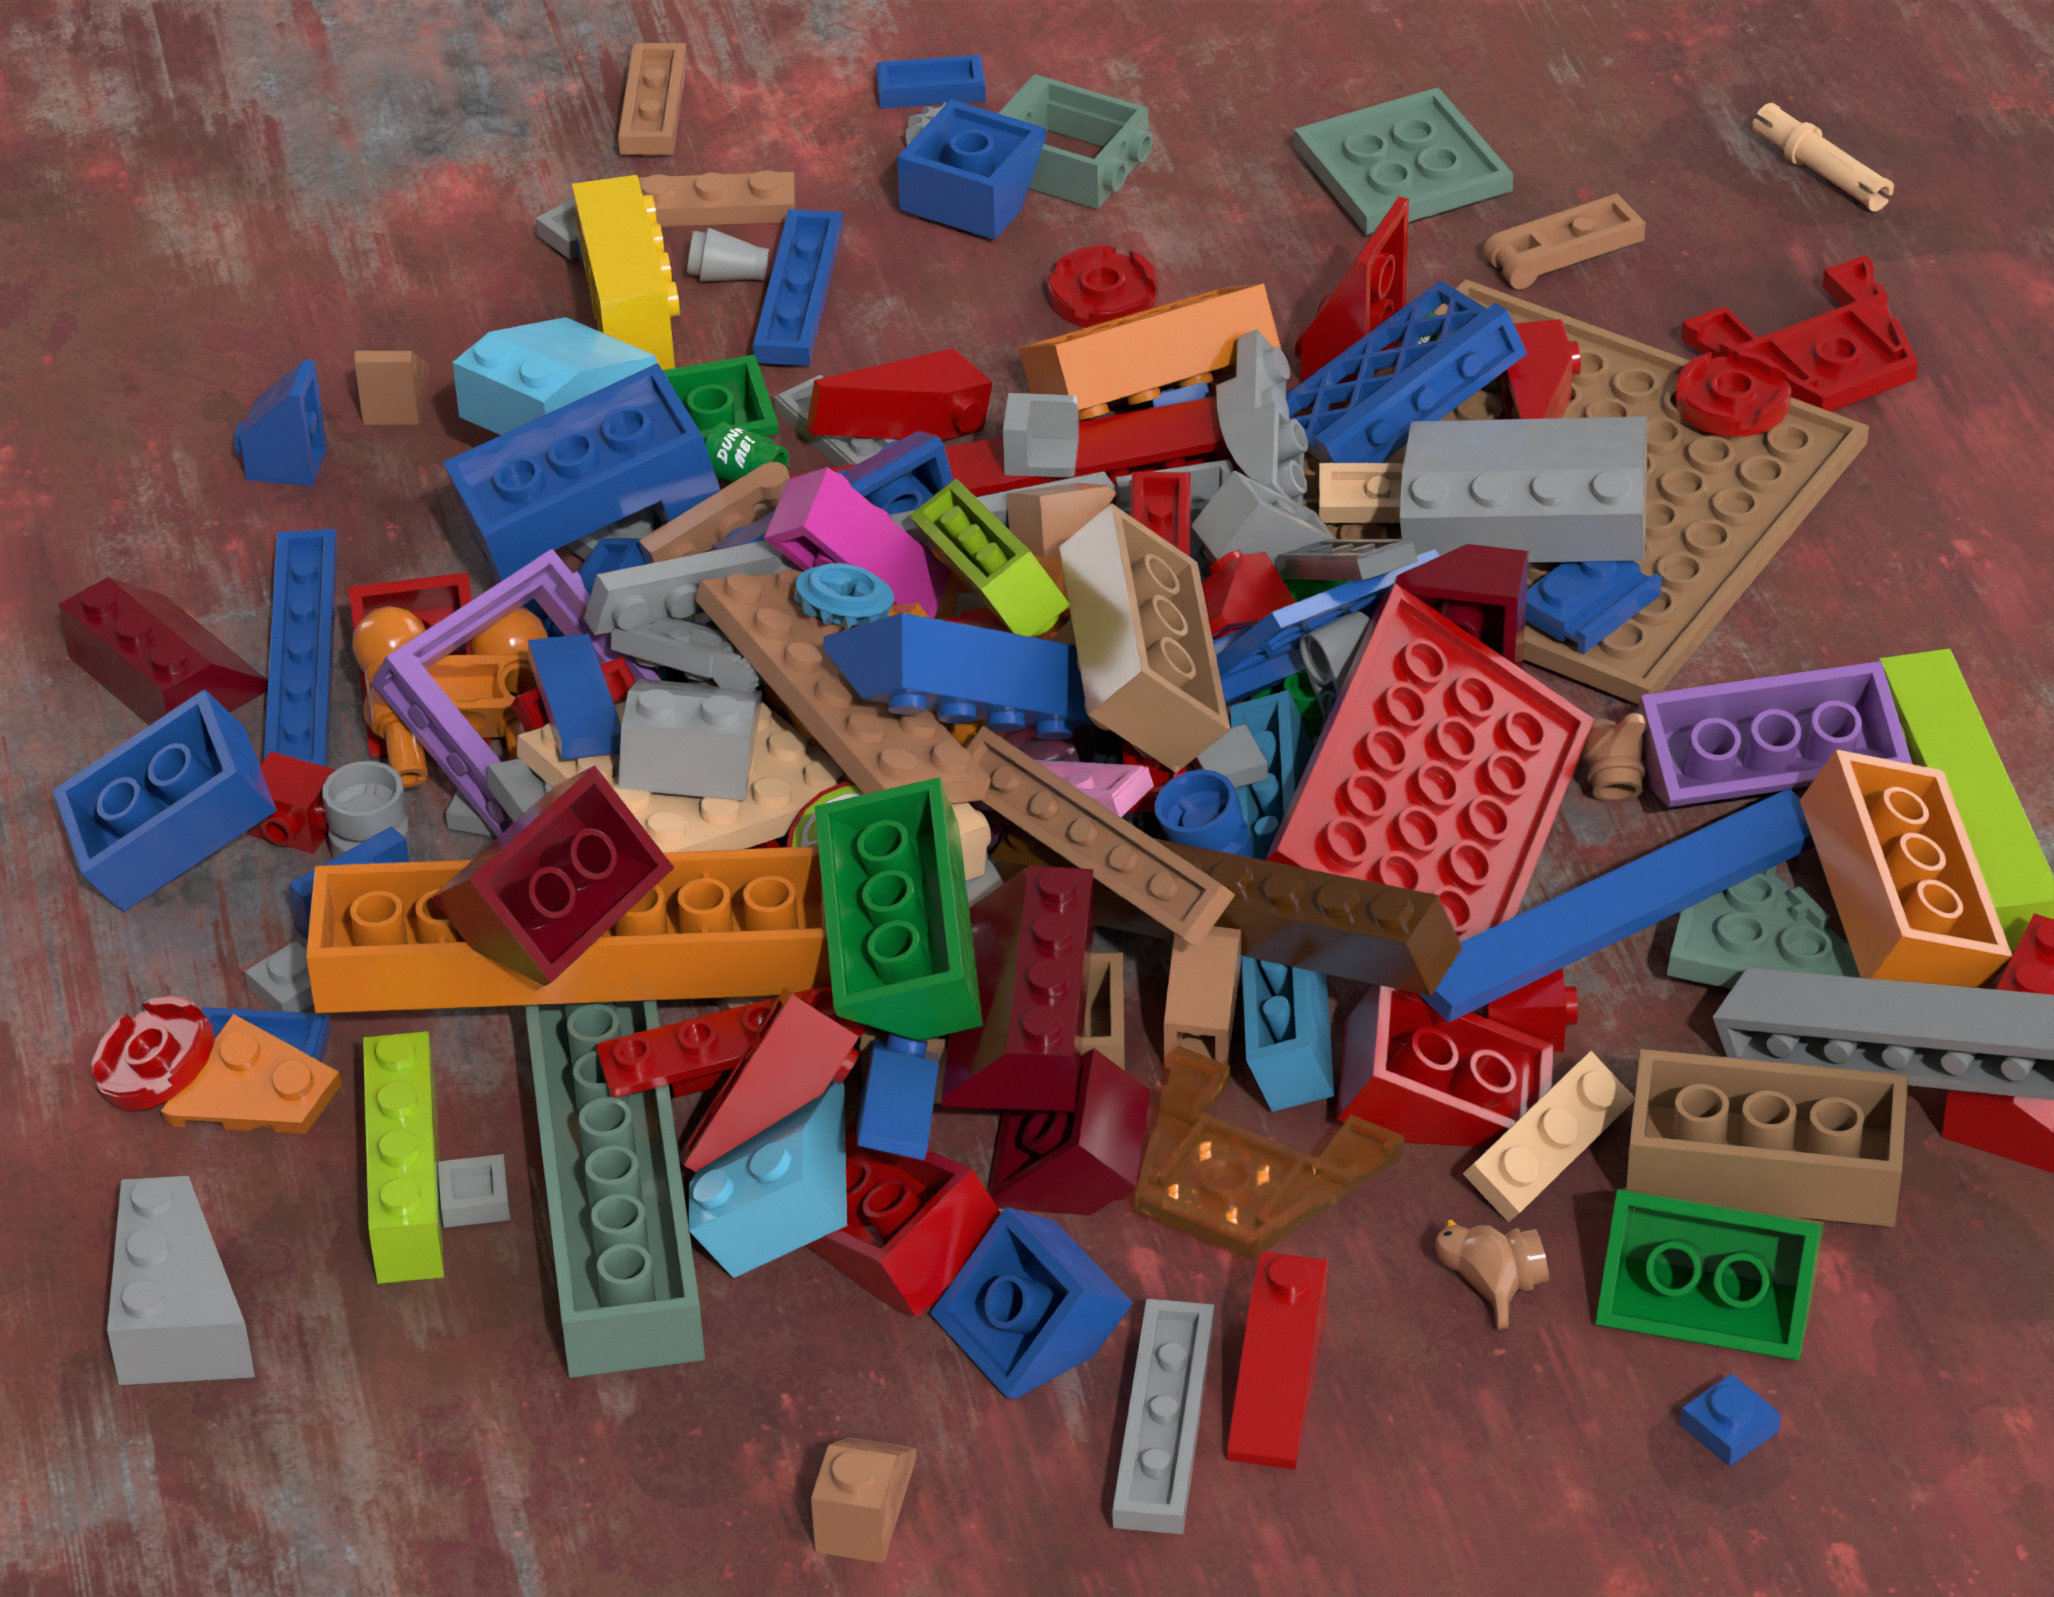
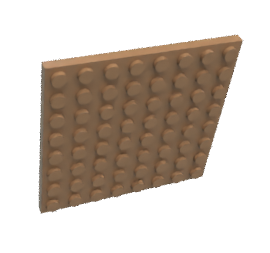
[1303,279,1869,704]

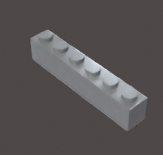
[1713,968,2054,1100]

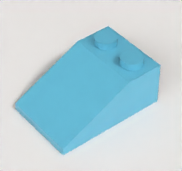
[452,317,657,435]
[689,1081,847,1278]

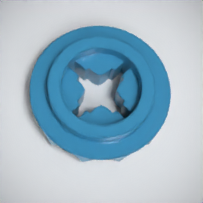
[794,563,894,630]

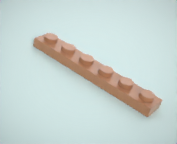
[966,726,1235,948]

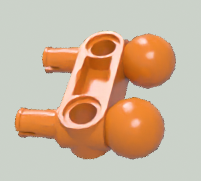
[352,606,548,788]

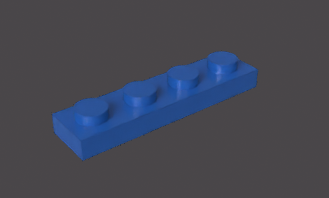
[753,209,844,366]

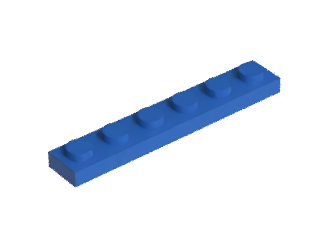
[264,529,338,767]

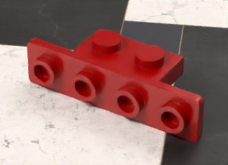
[597,983,866,1098]

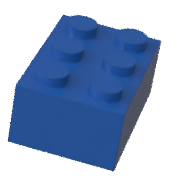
[52,689,277,912]

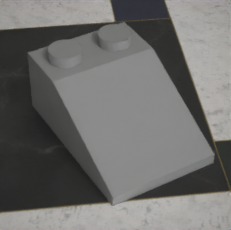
[618,678,763,801]

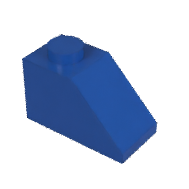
[234,360,328,486]

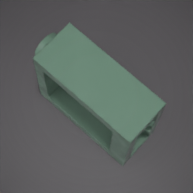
[998,74,1153,209]

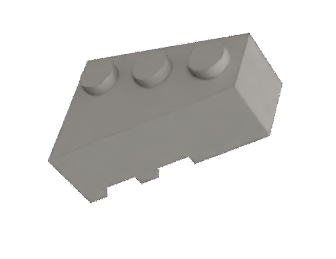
[107,1176,255,1385]

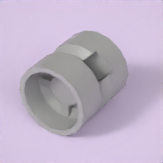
[323,761,412,859]

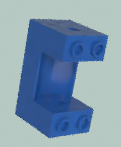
[443,363,720,621]

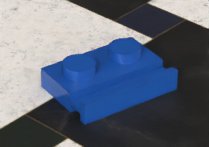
[1525,561,1662,654]

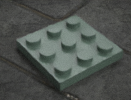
[1294,87,1513,235]

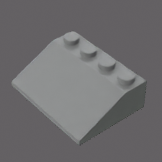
[1400,416,1647,562]

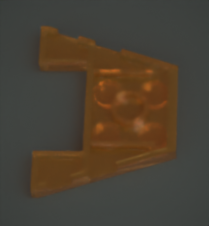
[1135,1045,1404,1260]

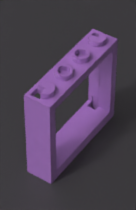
[372,549,661,837]

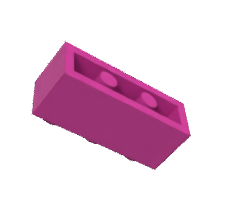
[764,467,952,619]

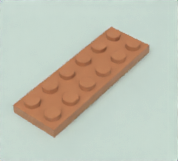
[695,570,991,803]

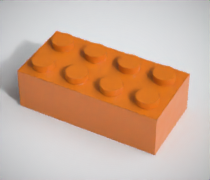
[1018,283,1281,420]
[1800,749,2012,989]

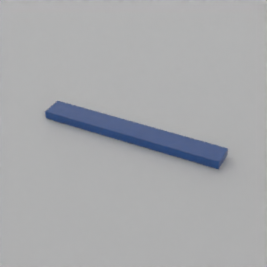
[1419,788,1815,1023]

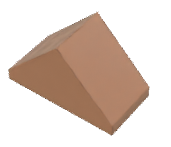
[354,351,429,425]
[1007,483,1116,558]

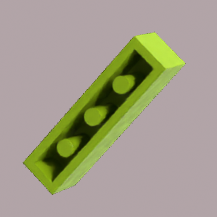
[909,478,1070,637]
[363,1031,444,1284]

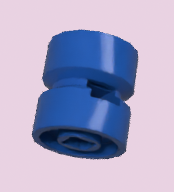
[1155,769,1255,858]

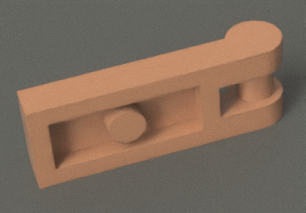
[1483,193,1646,290]
[639,462,790,564]

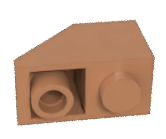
[1164,926,1241,1076]

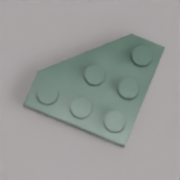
[1667,865,1861,989]

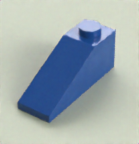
[856,1033,939,1160]

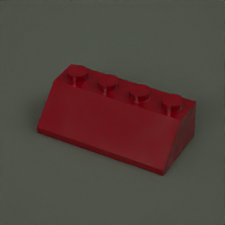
[942,866,1095,1112]

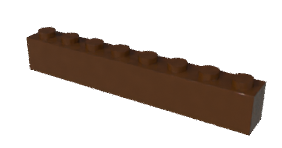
[990,824,1463,996]

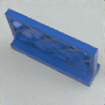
[1286,280,1527,463]
[1213,549,1439,706]

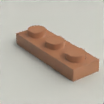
[618,43,687,157]
[638,170,795,227]

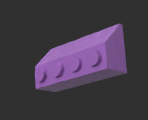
[1637,661,1912,807]

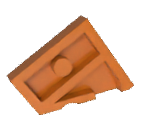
[161,1014,343,1134]

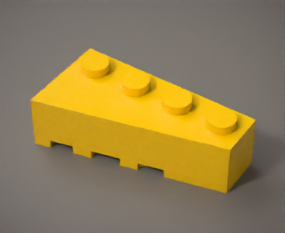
[572,175,680,370]

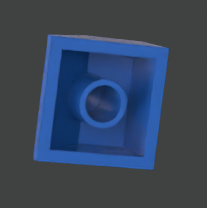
[897,99,1046,240]
[930,1207,1133,1399]

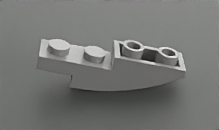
[1216,329,1308,505]

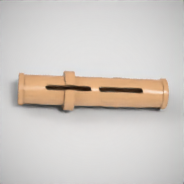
[1752,103,1894,212]

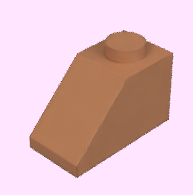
[811,1437,917,1564]

